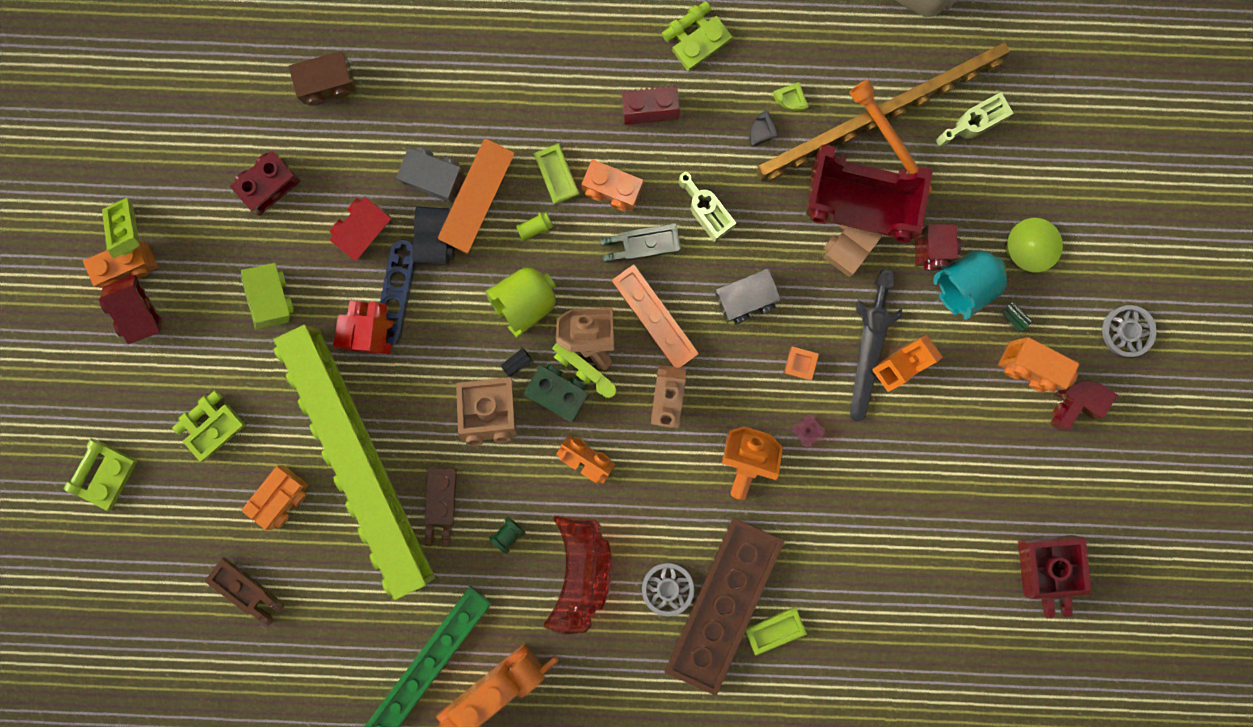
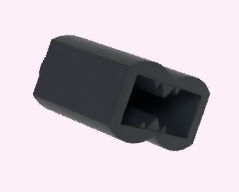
[412,207,455,266]

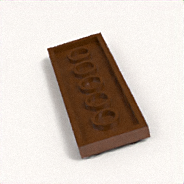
[665,517,784,696]

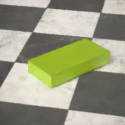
[534,143,579,205]
[745,607,807,656]

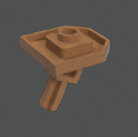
[556,308,614,371]

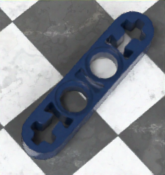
[380,240,416,346]

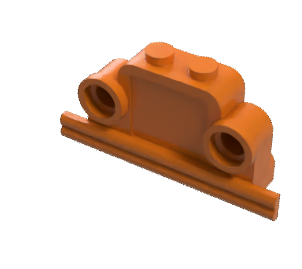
[436,643,559,727]

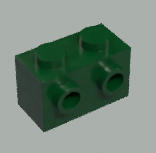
[523,364,589,422]

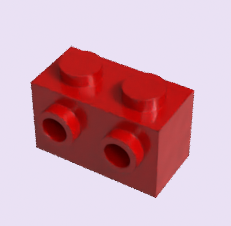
[329,196,392,261]

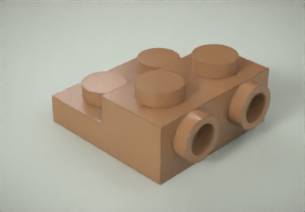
[456,377,517,446]

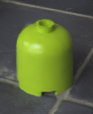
[485,267,556,337]

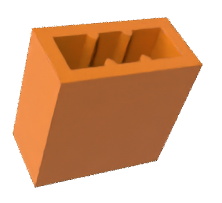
[998,337,1079,393]

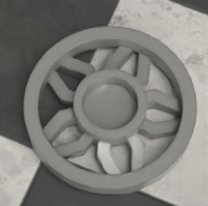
[1102,305,1157,357]
[642,563,694,616]

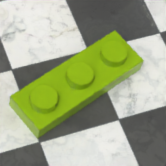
[102,198,140,258]

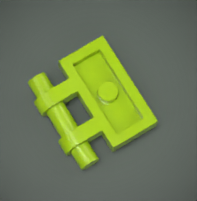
[661,1,733,72]
[172,390,246,462]

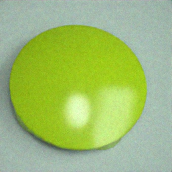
[1006,218,1063,273]

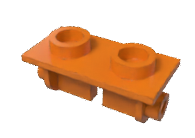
[556,435,615,484]

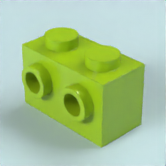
[241,263,293,330]

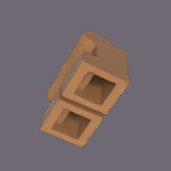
[651,365,686,428]

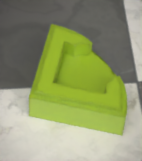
[773,82,809,111]

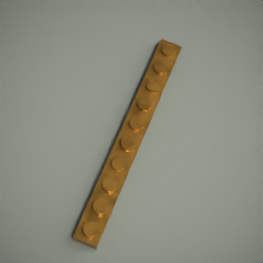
[756,42,1010,181]

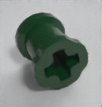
[489,516,526,554]

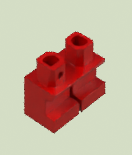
[333,301,394,355]

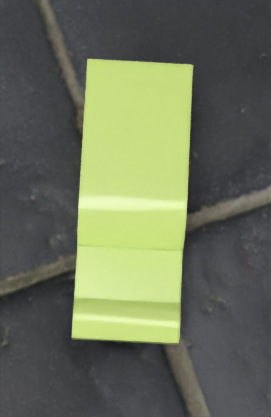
[936,92,1013,146]
[679,171,736,242]

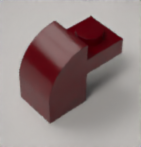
[1050,381,1118,430]

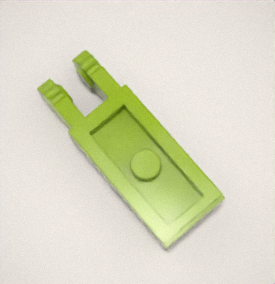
[552,343,617,398]

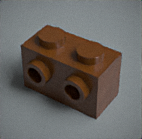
[289,51,357,106]

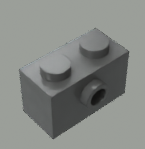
[396,147,464,203]

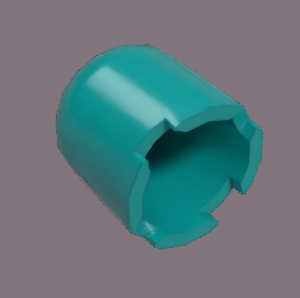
[933,250,1008,320]

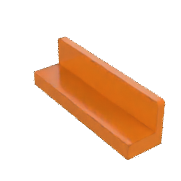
[438,139,515,254]

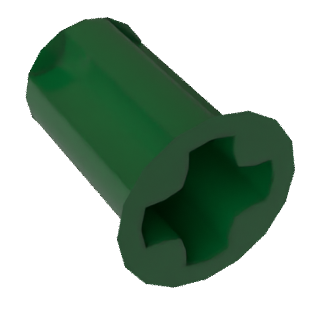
[1001,301,1034,334]

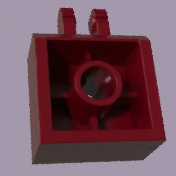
[1018,535,1091,619]

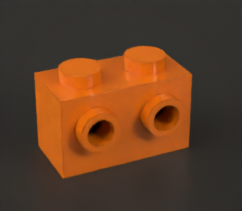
[581,159,644,211]
[83,240,158,288]

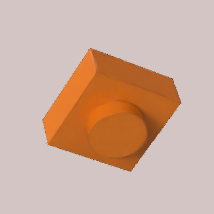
[784,347,819,381]

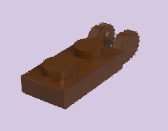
[425,468,457,547]
[205,557,285,626]

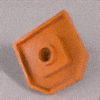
[722,426,783,500]

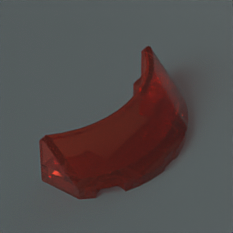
[544,515,612,635]

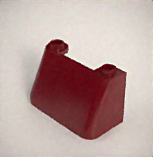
[806,144,933,243]

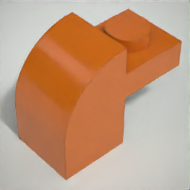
[872,334,943,392]

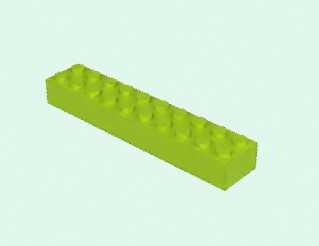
[273,324,435,600]

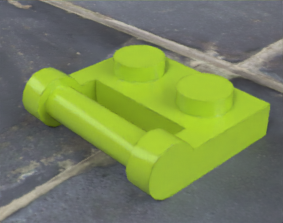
[63,438,138,511]

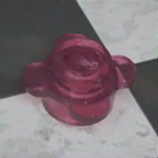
[791,414,825,447]

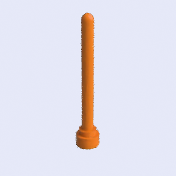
[849,80,932,194]

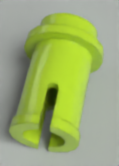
[516,212,553,241]

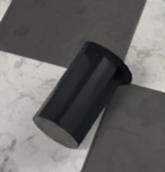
[501,346,534,377]

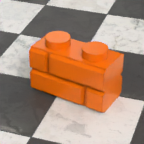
[242,465,309,531]

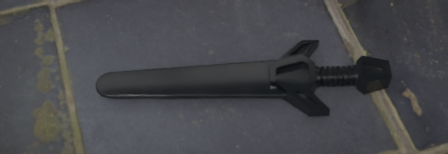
[850,269,903,421]

